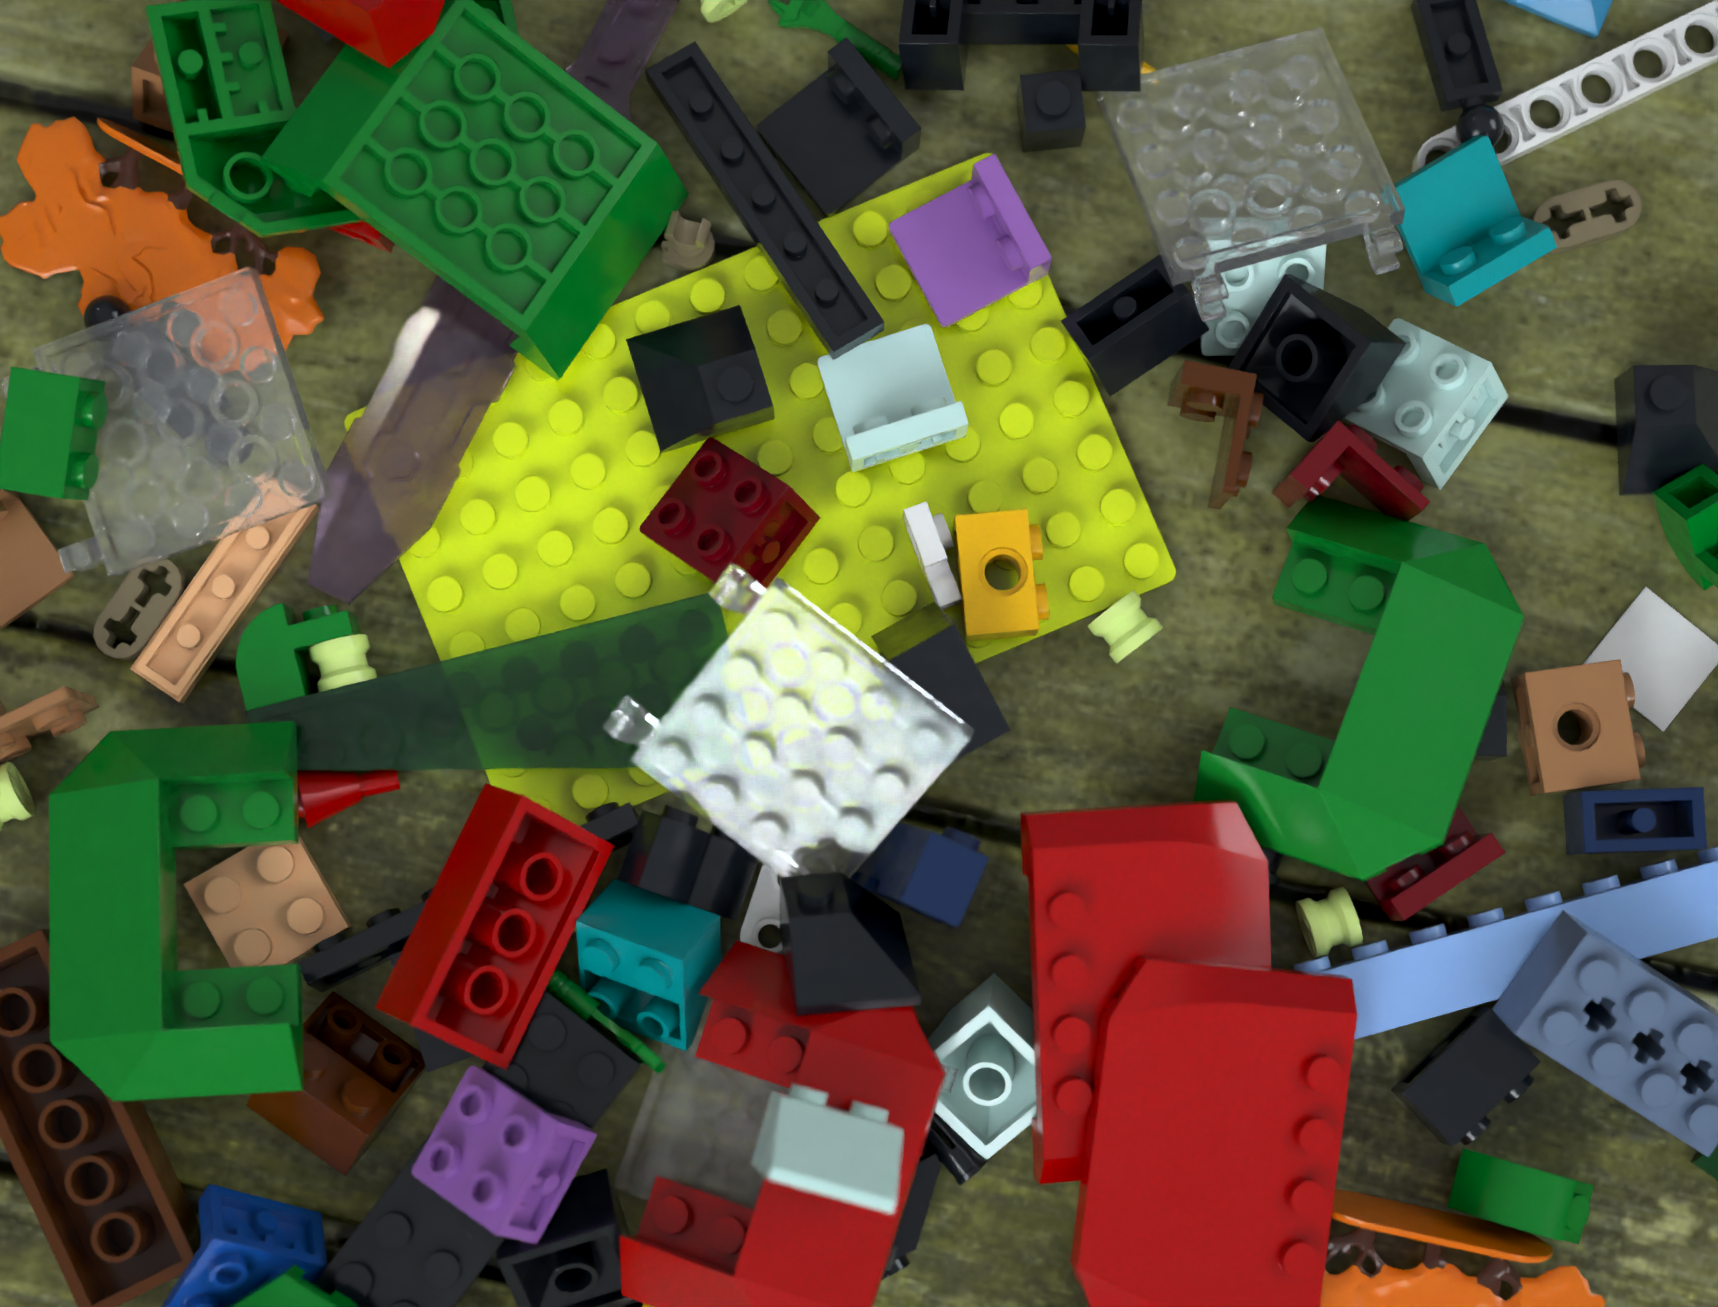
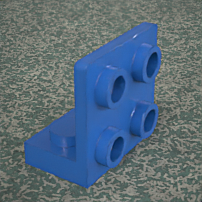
[161,1184,327,1307]

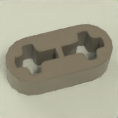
[1529,179,1642,255]
[93,556,188,661]

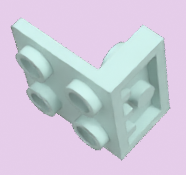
[1198,220,1327,356]
[1342,318,1508,490]
[817,324,969,472]

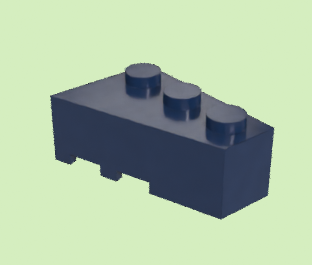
[844,814,990,928]

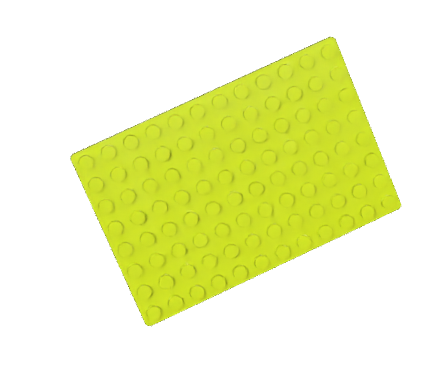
[344,153,1176,826]

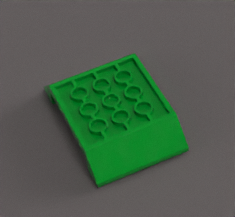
[260,0,689,381]

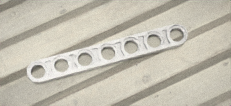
[1412,0,1718,173]

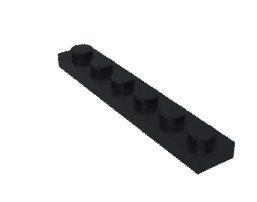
[645,41,884,360]
[298,802,640,993]

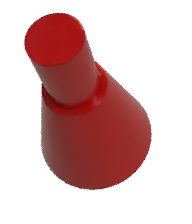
[297,766,400,829]

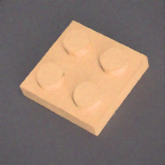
[184,835,352,968]

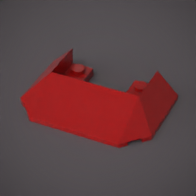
[620,940,946,1307]

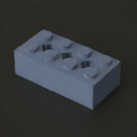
[1492,910,1718,1157]

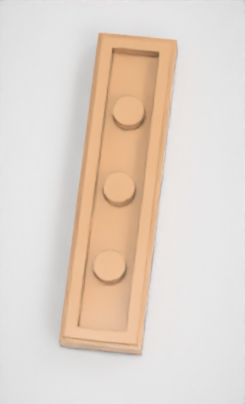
[130,472,320,704]

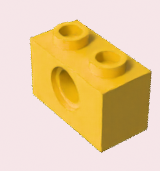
[953,509,1049,642]

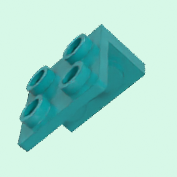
[1384,135,1557,307]

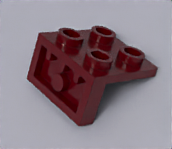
[1272,420,1430,521]
[640,437,820,613]
[1364,806,1505,921]

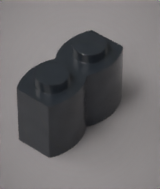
[618,805,761,921]

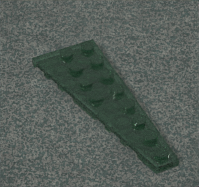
[245,591,761,771]

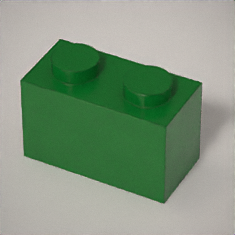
[0,366,108,500]

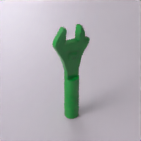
[767,0,903,81]
[546,968,667,1074]

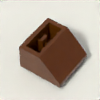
[246,991,426,1176]

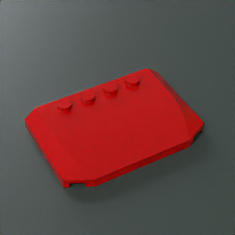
[1020,799,1271,1184]
[1070,955,1358,1307]

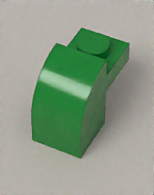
[1652,464,1718,591]
[236,602,361,716]
[1447,1148,1594,1245]

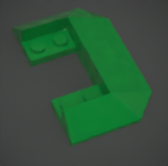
[145,0,519,238]
[1193,495,1525,882]
[49,721,304,1102]

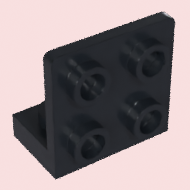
[757,37,921,217]

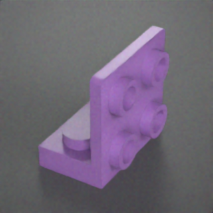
[889,153,1052,327]
[412,1065,598,1244]

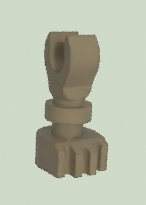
[661,211,716,273]

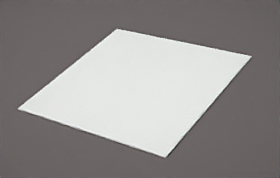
[1583,587,1718,732]

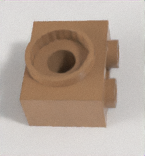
[1511,659,1645,796]

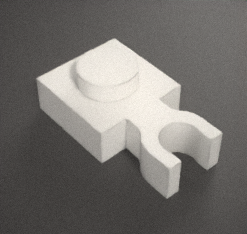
[903,502,962,610]

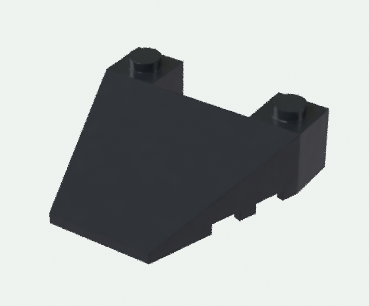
[898,0,1144,92]

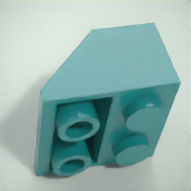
[576,879,721,1051]

